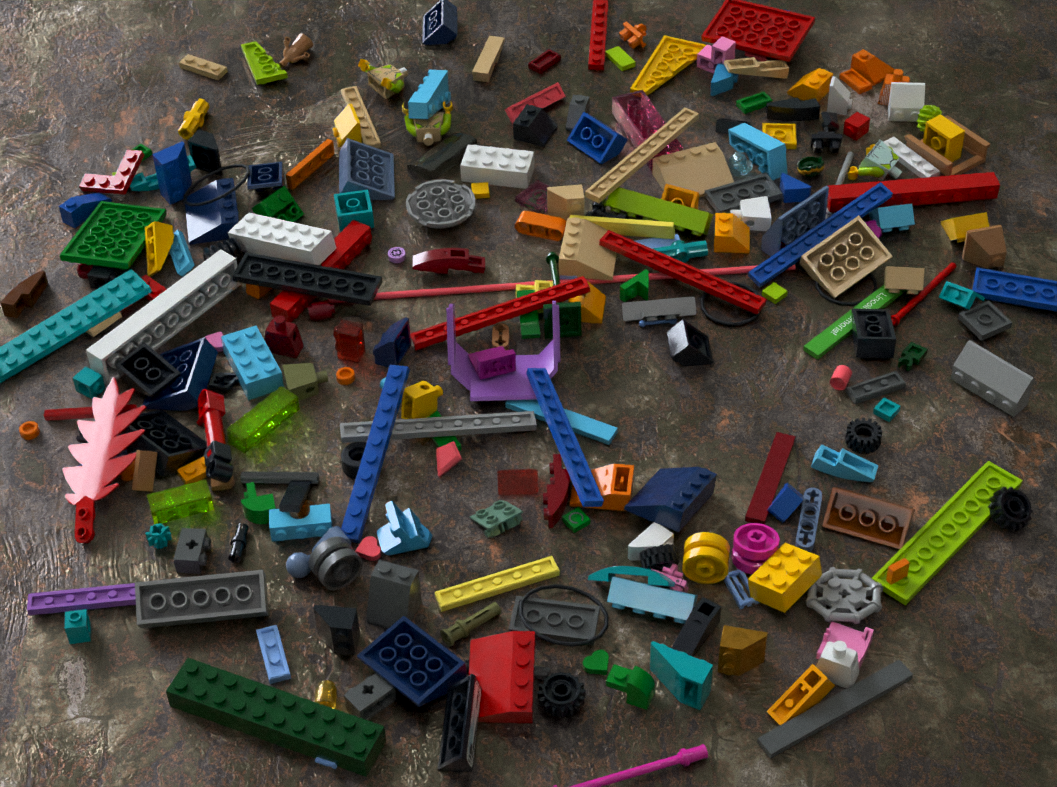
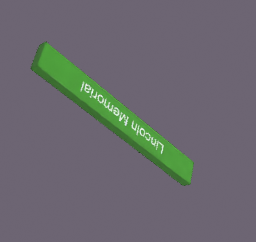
[803,285,907,360]

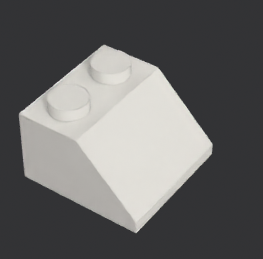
[888,82,925,122]

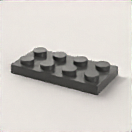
[704,173,782,213]
[509,596,600,645]

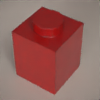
[843,112,870,141]

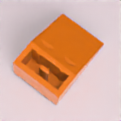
[570,464,634,511]

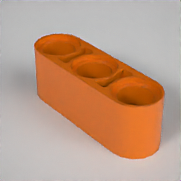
[515,211,567,241]

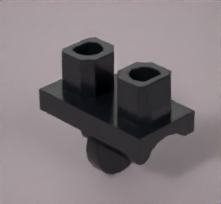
[810,127,842,153]

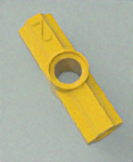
[178,99,209,140]

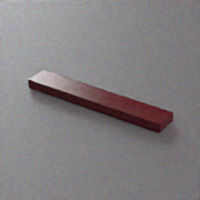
[745,432,796,525]

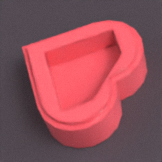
[355,536,381,561]

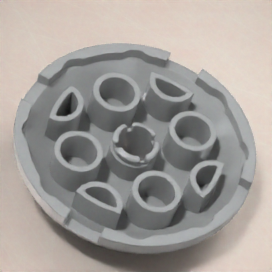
[406,179,476,229]

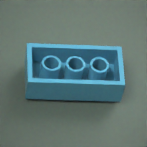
[221,326,284,400]

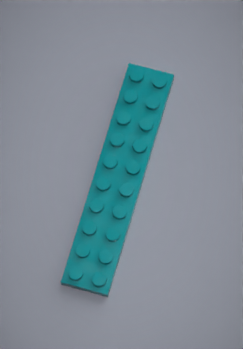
[0,269,152,383]

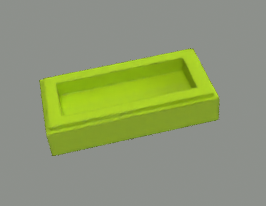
[605,46,636,71]

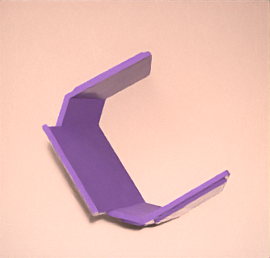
[446,301,560,401]

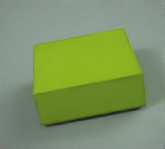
[762,282,788,304]

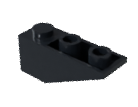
[672,597,721,657]

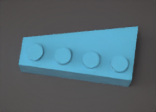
[408,69,451,119]
[728,123,788,180]

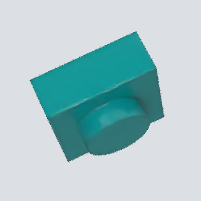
[873,398,901,422]

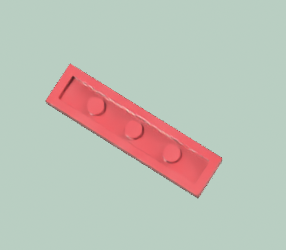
[505,82,566,124]

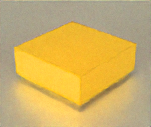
[471,182,490,199]

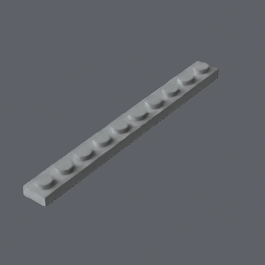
[340,411,537,443]

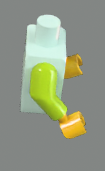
[848,140,903,180]

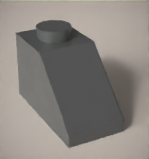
[566,95,590,131]

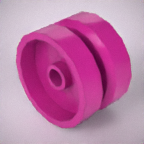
[731,523,780,574]

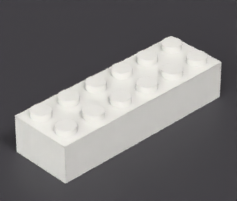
[228,213,337,265]

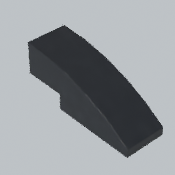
[766,97,820,121]

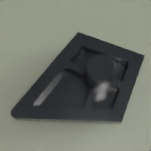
[821,111,839,131]
[209,372,239,391]

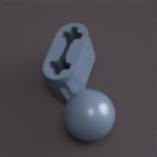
[286,526,351,578]

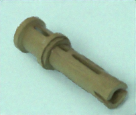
[440,602,501,647]

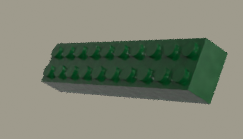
[166,658,386,777]

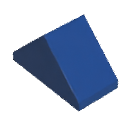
[780,173,811,203]
[767,483,803,523]

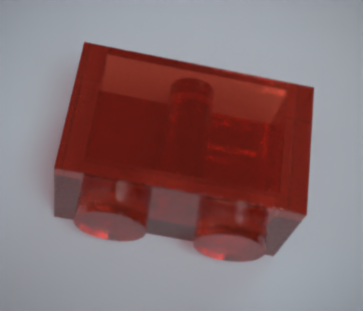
[333,319,366,363]

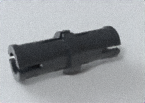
[228,523,249,563]

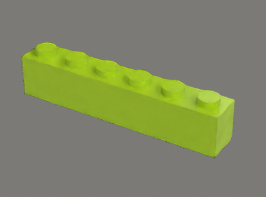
[606,187,713,237]

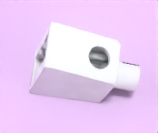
[730,196,771,231]
[816,641,859,688]

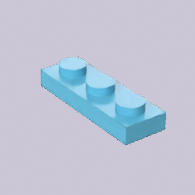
[169,229,195,277]

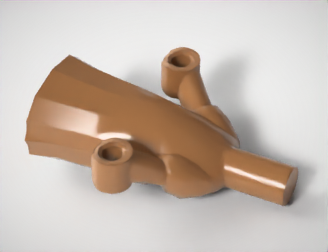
[278,33,313,68]

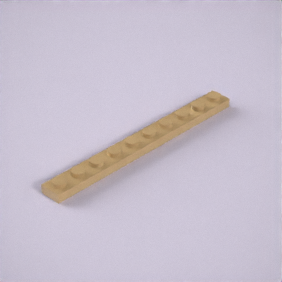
[585,108,699,203]

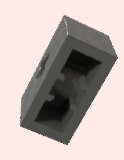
[173,528,211,574]
[344,673,397,720]

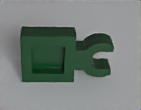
[898,342,928,372]

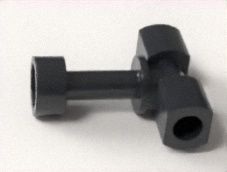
[585,199,628,219]

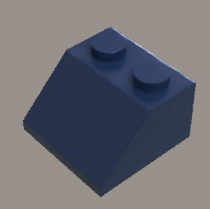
[373,317,411,367]

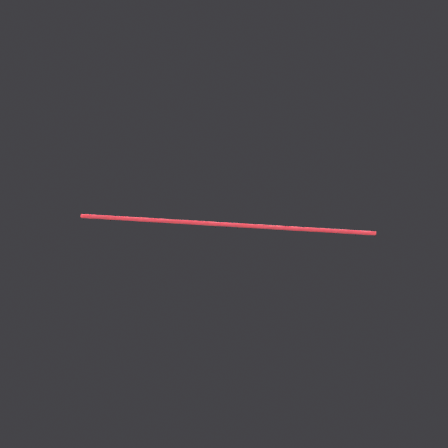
[328,264,796,303]

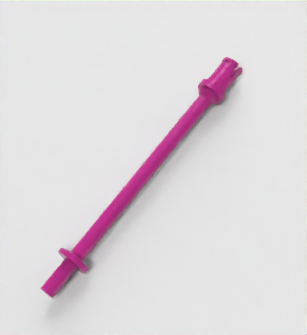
[552,744,708,787]

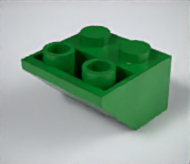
[251,186,304,222]

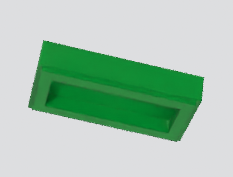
[736,92,773,114]

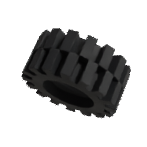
[845,418,882,454]
[639,544,679,571]

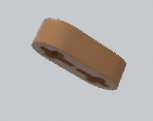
[492,323,509,350]

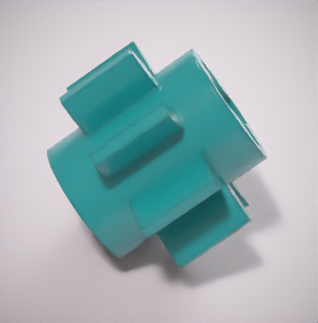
[145,523,172,549]

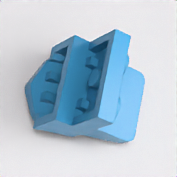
[377,501,432,555]

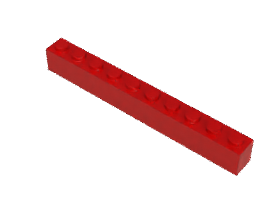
[827,172,1000,212]

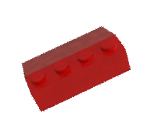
[469,631,536,723]

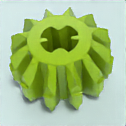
[917,105,942,133]

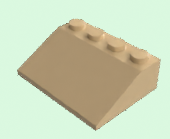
[652,142,734,198]
[800,215,893,298]
[559,217,617,280]

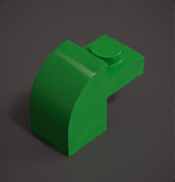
[241,482,276,524]
[606,664,655,710]

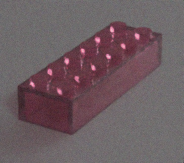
[612,90,683,171]

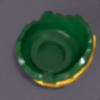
[797,156,824,177]

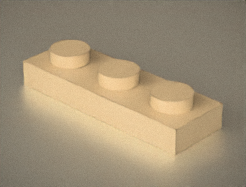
[179,54,228,81]

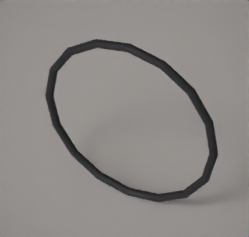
[183,164,250,206]
[519,584,608,647]

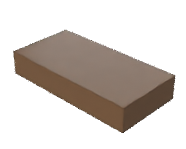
[132,450,157,492]

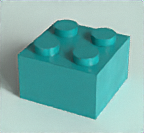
[334,189,374,232]

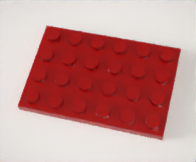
[701,0,815,62]

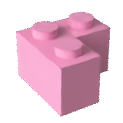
[697,37,736,74]

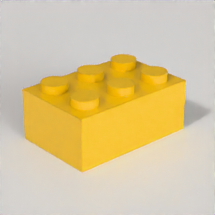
[747,543,822,613]

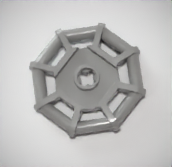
[805,567,883,624]

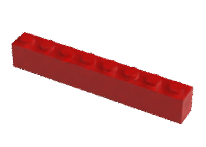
[270,220,372,323]

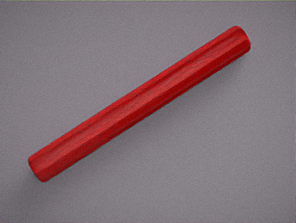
[44,404,137,421]

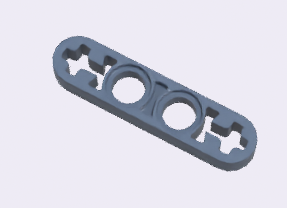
[795,488,822,553]

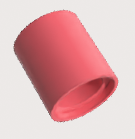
[830,365,852,390]

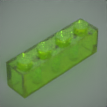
[226,386,300,453]

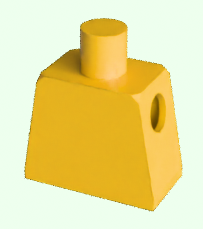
[401,381,443,419]

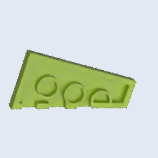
[241,41,288,85]

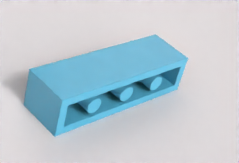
[607,577,698,624]

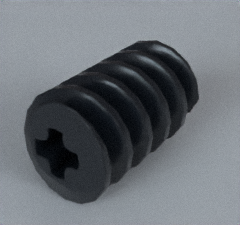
[203,237,243,261]

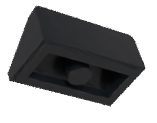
[715,118,751,134]

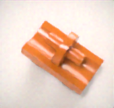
[619,21,647,49]

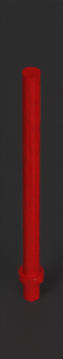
[891,262,957,326]

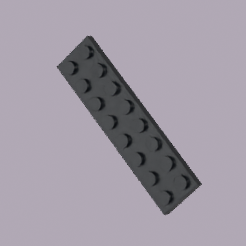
[232,252,382,306]

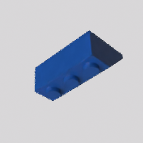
[567,112,628,164]
[152,141,192,205]

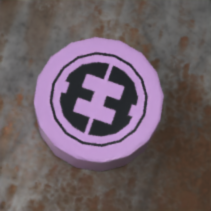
[388,247,406,263]

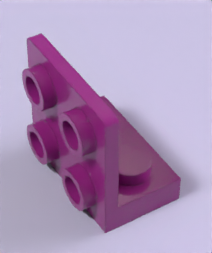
[468,346,516,380]

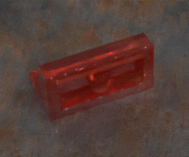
[497,469,538,495]

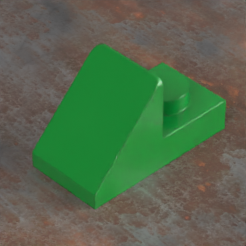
[620,269,649,303]

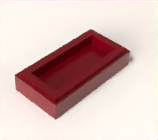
[528,49,561,74]

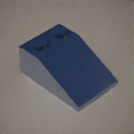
[247,161,285,192]

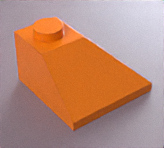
[851,49,895,86]

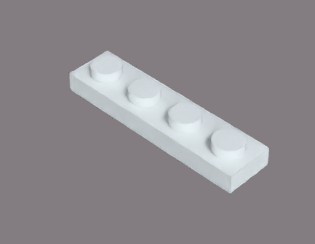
[884,137,940,178]

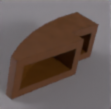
[0,270,48,318]

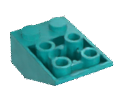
[650,641,713,710]

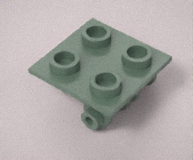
[470,500,523,538]

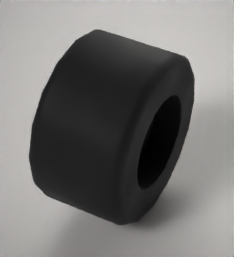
[341,442,366,479]

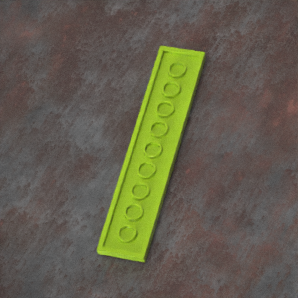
[871,461,1023,606]

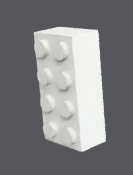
[460,144,534,189]

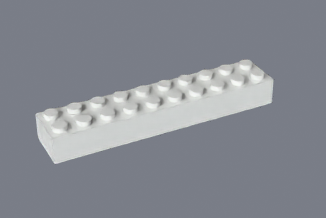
[86,249,241,386]

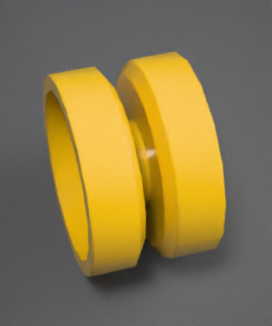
[682,532,730,584]

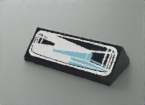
[437,674,482,772]

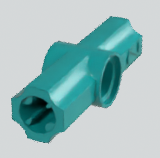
[653,240,708,263]

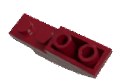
[412,248,485,274]
[543,454,570,528]

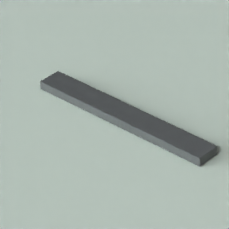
[757,660,913,759]

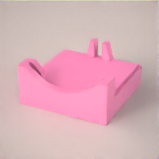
[816,621,874,669]

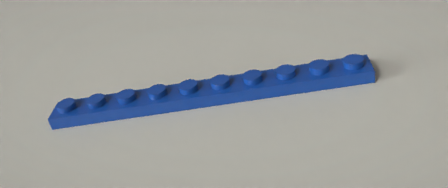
[748,182,893,288]
[341,365,410,543]
[526,368,604,507]

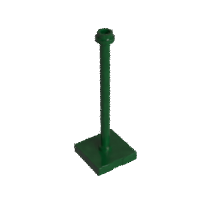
[543,252,582,339]

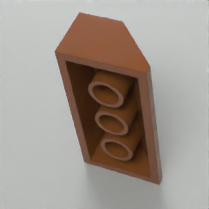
[822,487,915,549]

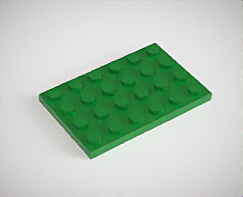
[60,201,167,270]

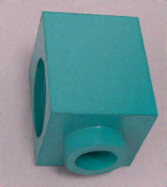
[73,366,106,399]
[65,609,91,644]

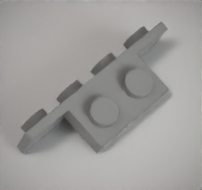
[622,297,696,322]

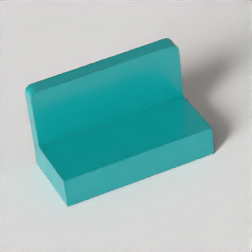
[938,281,985,310]

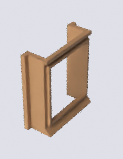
[905,115,990,176]

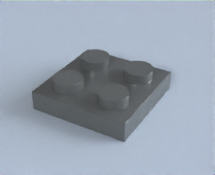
[958,301,1012,341]

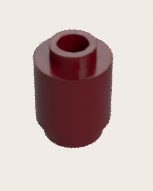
[308,300,336,321]

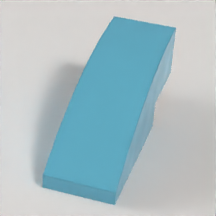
[811,444,878,482]

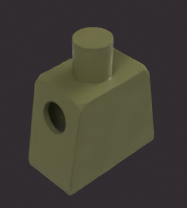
[282,363,328,403]

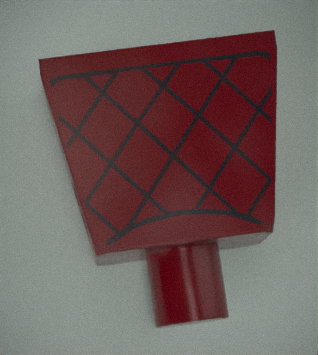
[264,315,304,359]

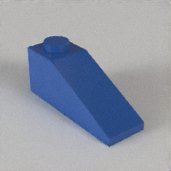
[59,192,112,229]

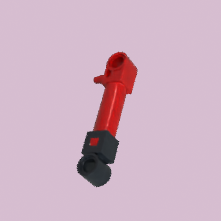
[197,389,233,483]

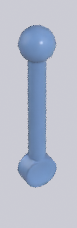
[639,318,677,327]

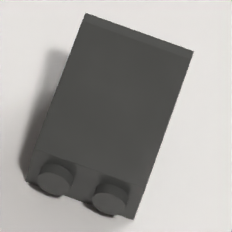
[366,560,422,629]

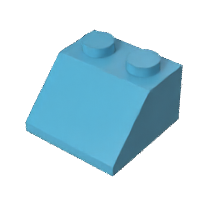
[869,204,915,233]

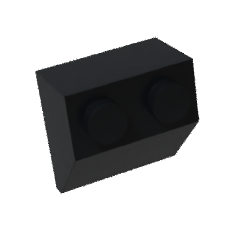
[513,104,557,147]
[188,130,223,176]
[667,320,713,366]
[313,605,360,655]

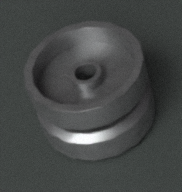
[308,536,363,591]

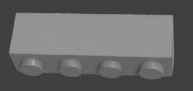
[951,340,1034,417]

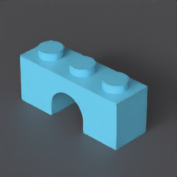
[269,504,332,541]

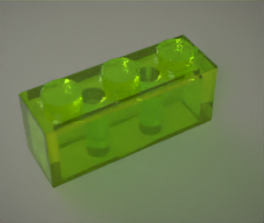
[147,479,214,524]

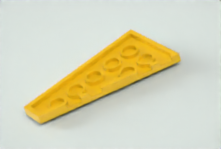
[630,35,706,97]

